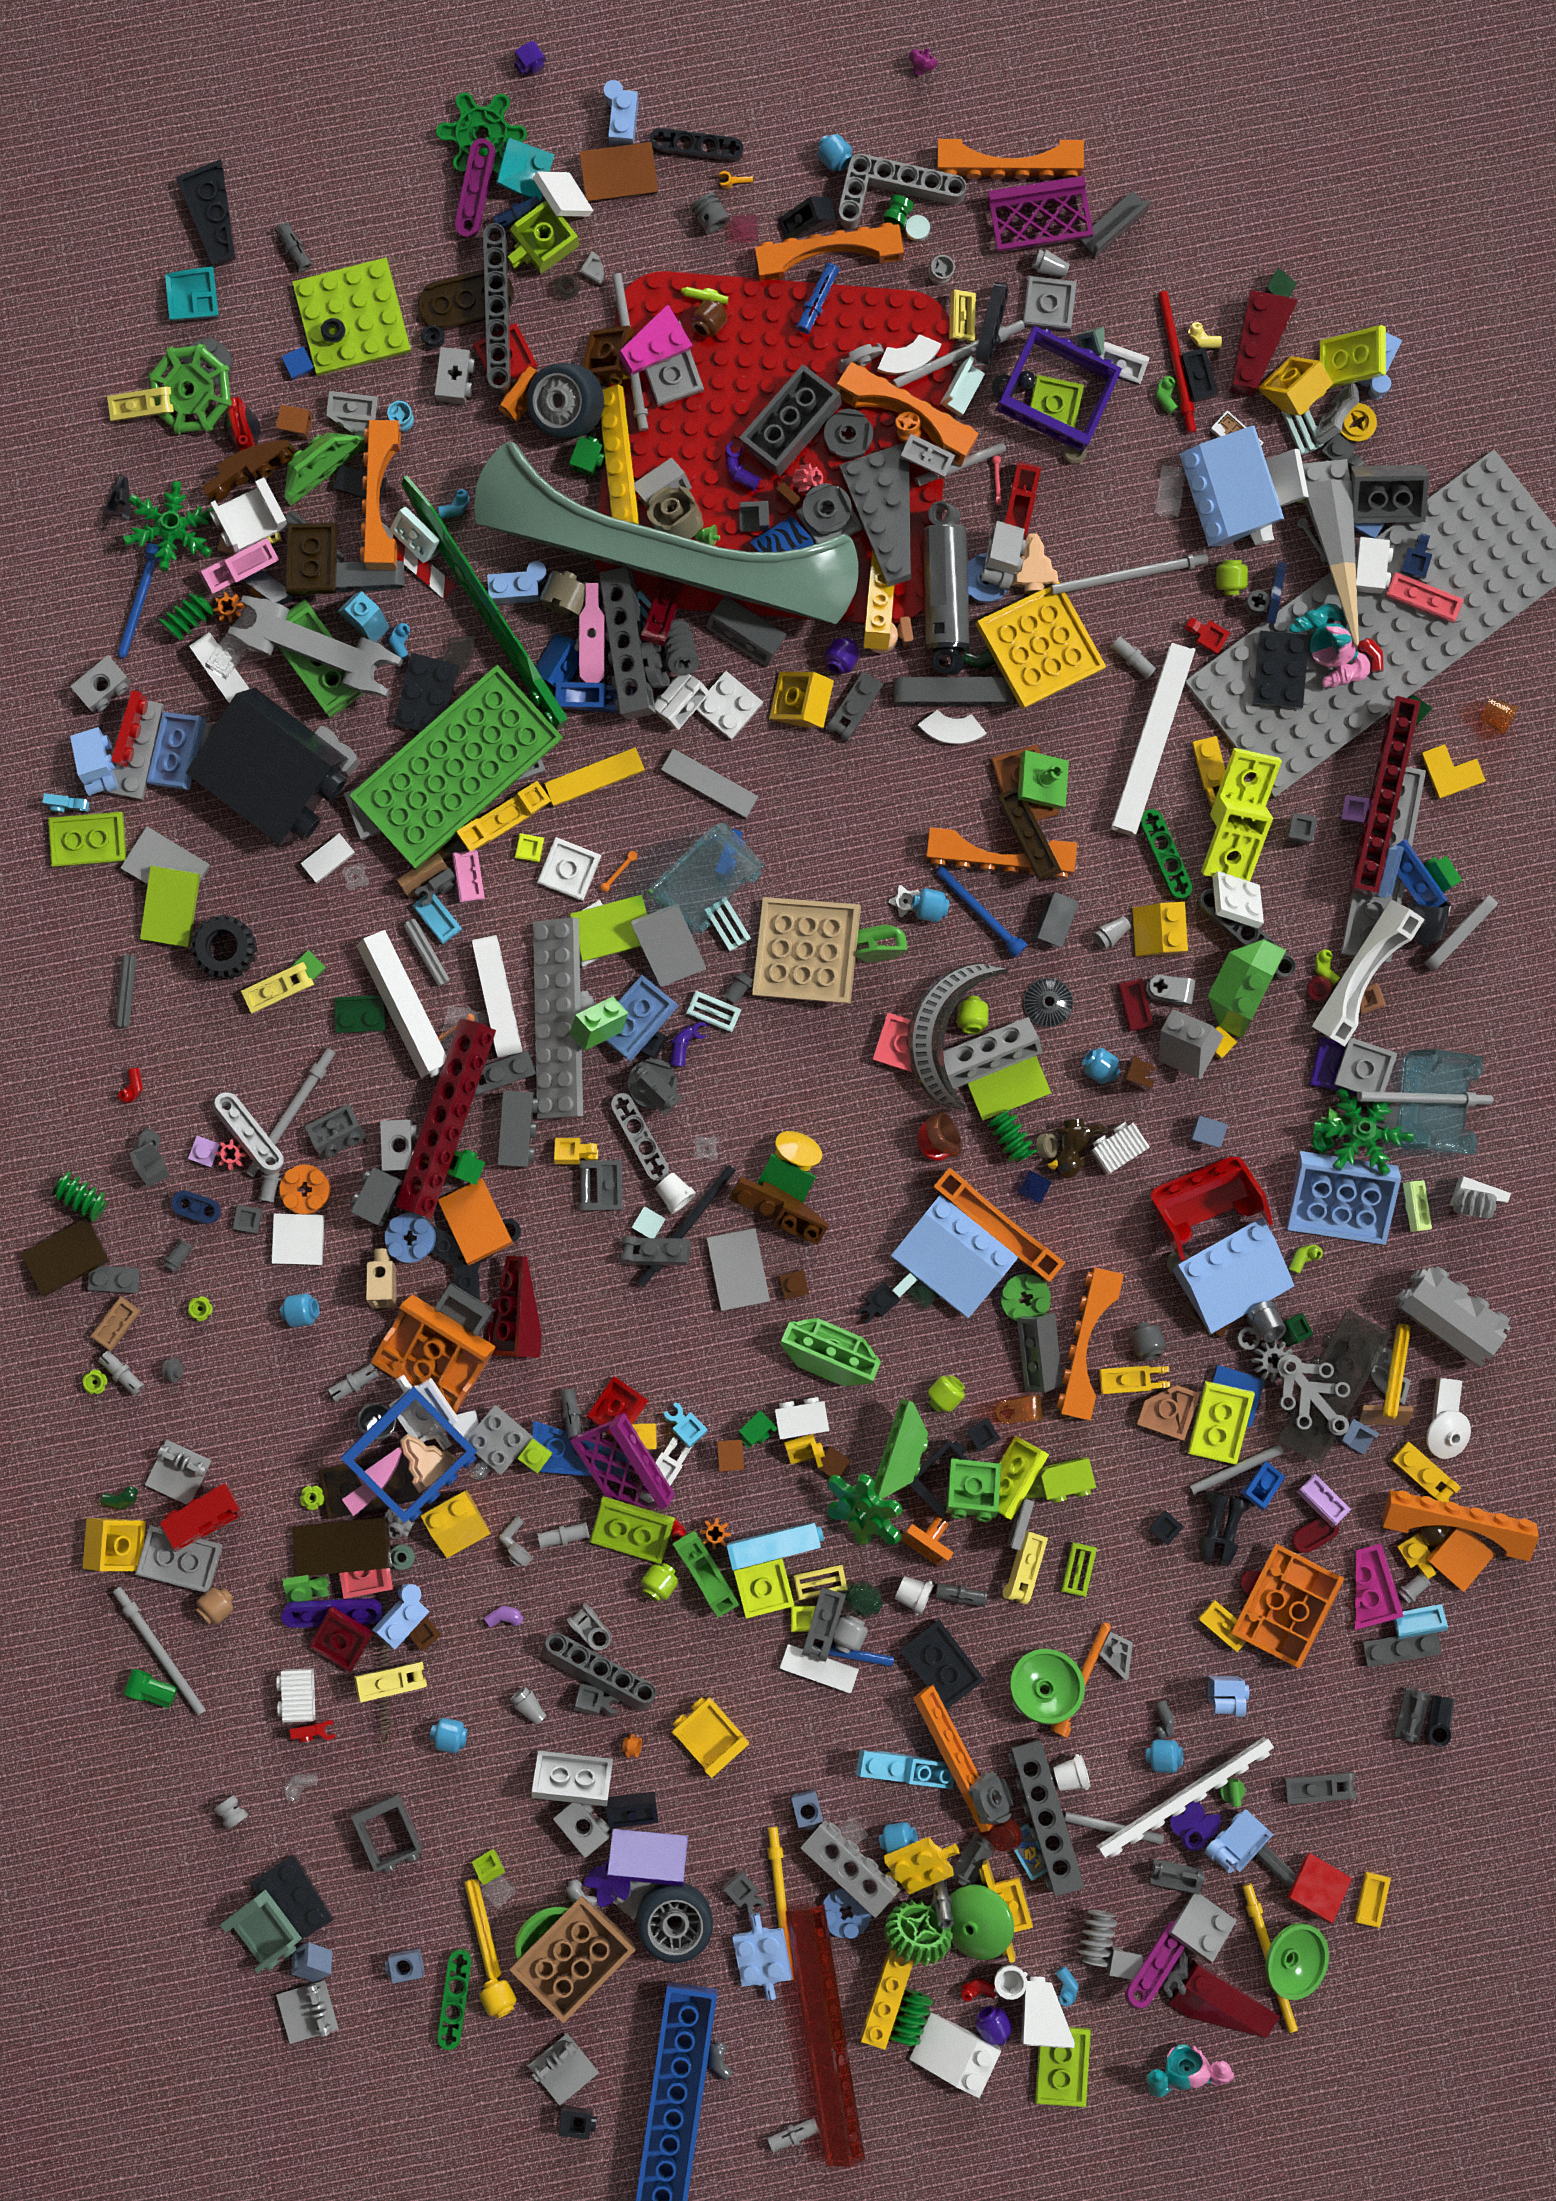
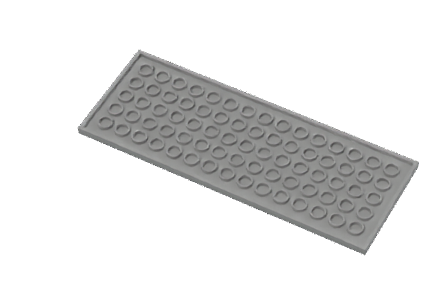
[1185,449,1556,798]

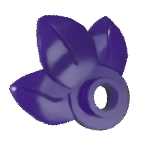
[1170,1801,1221,1851]
[584,1860,631,1907]

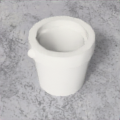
[655,1173,696,1214]
[895,1576,934,1615]
[1053,1754,1091,1791]
[994,1965,1028,2000]

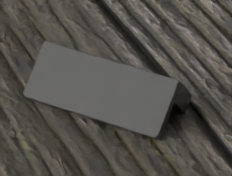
[1079,191,1151,258]
[706,596,786,667]
[1017,1313,1063,1393]

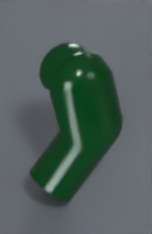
[963,648,996,670]
[101,1486,138,1510]

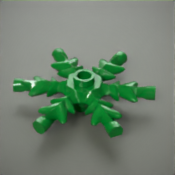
[122,481,213,572]
[1313,1088,1414,1176]

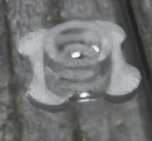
[342,863,369,891]
[694,1135,719,1160]

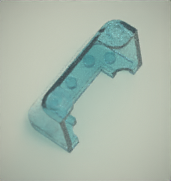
[647,822,765,934]
[1399,1049,1483,1155]

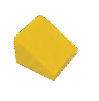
[1214,1026,1237,1060]

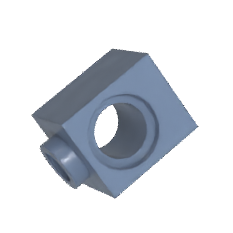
[791,1789,823,1830]
[385,1948,425,1983]

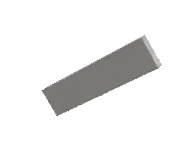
[661,749,759,819]

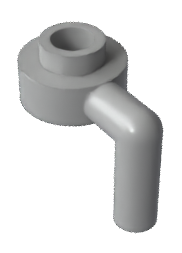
[499,1516,533,1567]

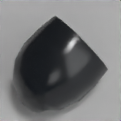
[1409,899,1451,946]

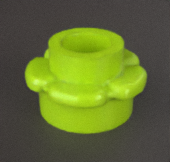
[188,1296,213,1321]
[82,1370,107,1394]
[300,1486,324,1510]

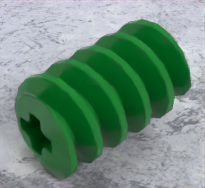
[158,589,214,640]
[987,1109,1037,1163]
[51,1171,108,1222]
[889,1988,934,2046]

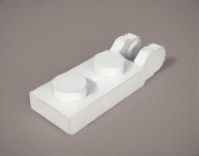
[636,1436,692,1503]

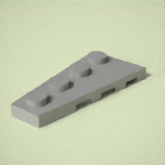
[102,700,164,801]

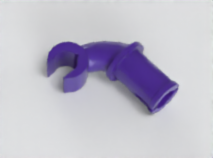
[725,441,761,492]
[670,1022,709,1067]

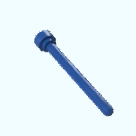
[118,543,162,658]
[936,867,1028,958]

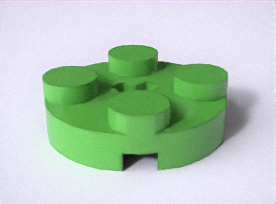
[1000,1274,1051,1322]

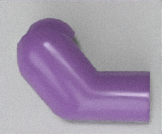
[484,1605,523,1628]

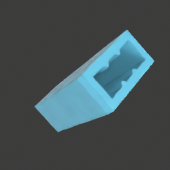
[337,591,390,642]
[727,1522,824,1570]

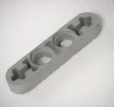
[1424,895,1498,972]
[611,1093,669,1181]

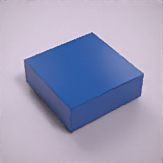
[281,346,315,380]

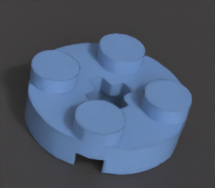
[968,553,1007,604]
[385,1213,436,1263]
[821,1887,871,1939]

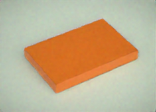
[438,1178,514,1266]

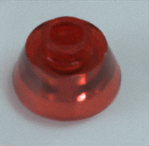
[989,1819,1022,1853]

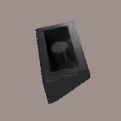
[605,1792,659,1829]

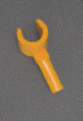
[719,171,753,190]

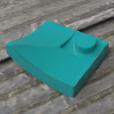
[496,138,554,202]
[165,267,219,322]

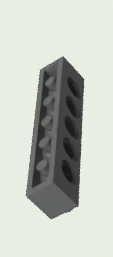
[598,566,656,720]
[1008,1738,1085,1897]

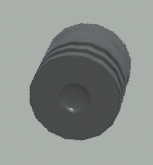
[691,192,730,234]

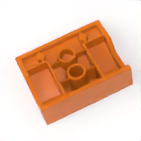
[371,1294,496,1414]
[1231,1543,1345,1669]

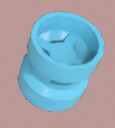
[387,401,414,432]

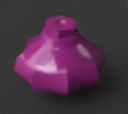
[909,48,938,75]

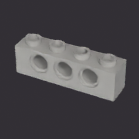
[937,1017,1043,1090]
[801,1820,900,1918]

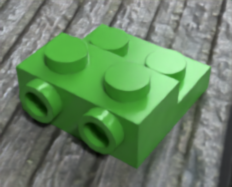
[946,1459,1001,1522]

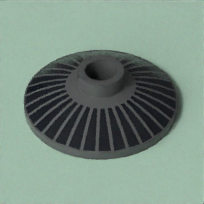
[1024,978,1073,1027]

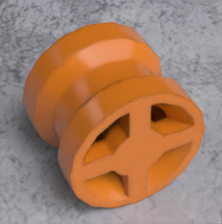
[896,411,921,443]

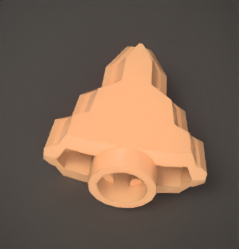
[1011,534,1058,594]
[399,1434,456,1493]

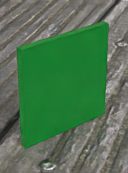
[757,1154,816,1203]

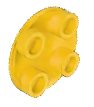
[775,1131,822,1171]

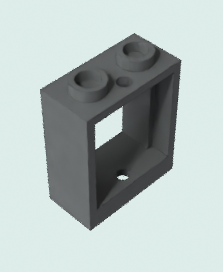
[351,1793,424,1874]

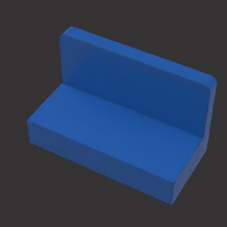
[536,634,579,689]

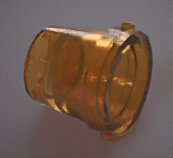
[1479,697,1519,736]

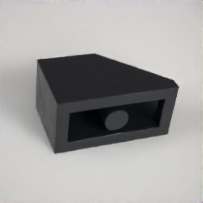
[778,196,837,240]

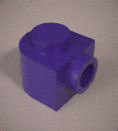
[514,41,546,75]

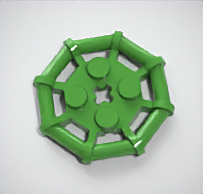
[147,344,233,435]

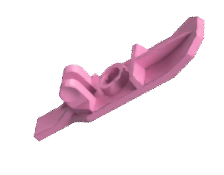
[579,583,605,683]

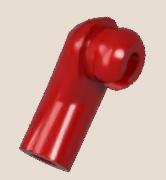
[960,1978,997,2002]

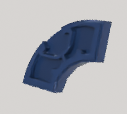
[1266,562,1287,623]

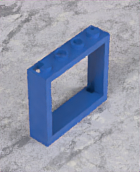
[340,1386,477,1523]

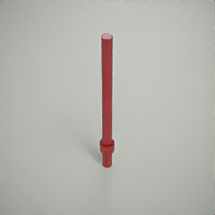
[1158,291,1197,434]

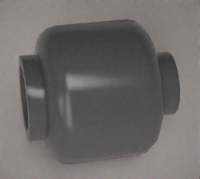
[1130,1322,1166,1361]

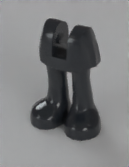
[1199,1490,1252,1567]

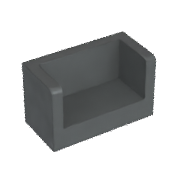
[434,1283,494,1336]

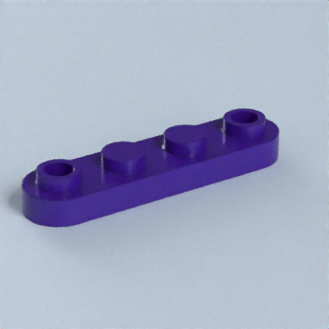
[281,1598,383,1628]

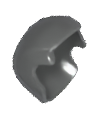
[356,1403,397,1441]

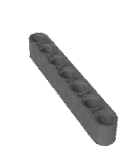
[483,223,511,396]

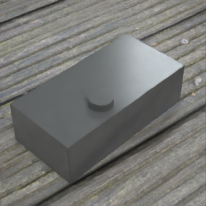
[739,364,842,477]

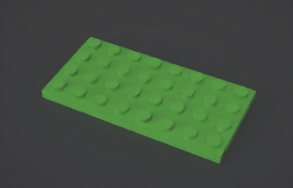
[349,665,563,869]

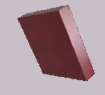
[308,1606,374,1673]

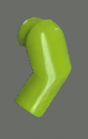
[1315,949,1340,986]
[1289,1244,1323,1274]

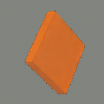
[1426,1527,1495,1592]

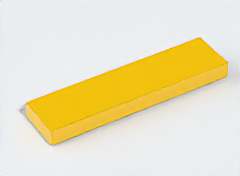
[544,747,645,807]

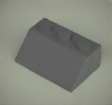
[1350,465,1430,523]

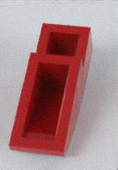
[1004,461,1042,540]

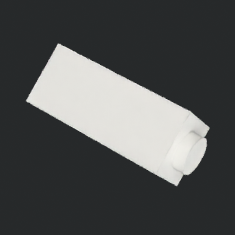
[1021,1977,1075,2049]

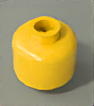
[479,1978,517,2019]

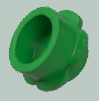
[1311,1131,1334,1154]

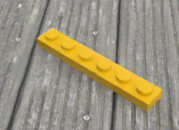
[601,384,639,525]

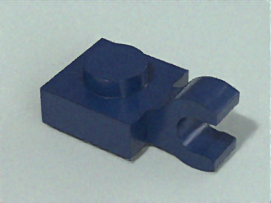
[1400,533,1432,579]

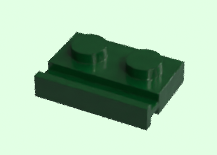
[334,995,386,1034]

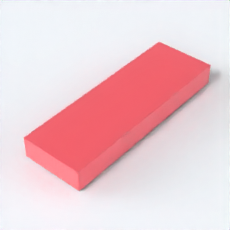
[1385,572,1464,623]

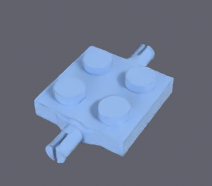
[732,1913,793,2001]

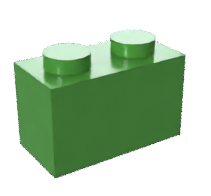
[569,996,628,1051]

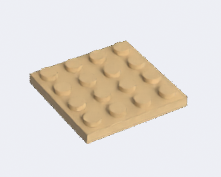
[752,897,861,1004]

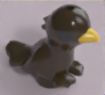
[1047,1118,1109,1179]

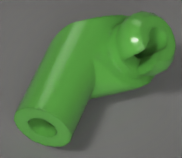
[1156,376,1178,415]

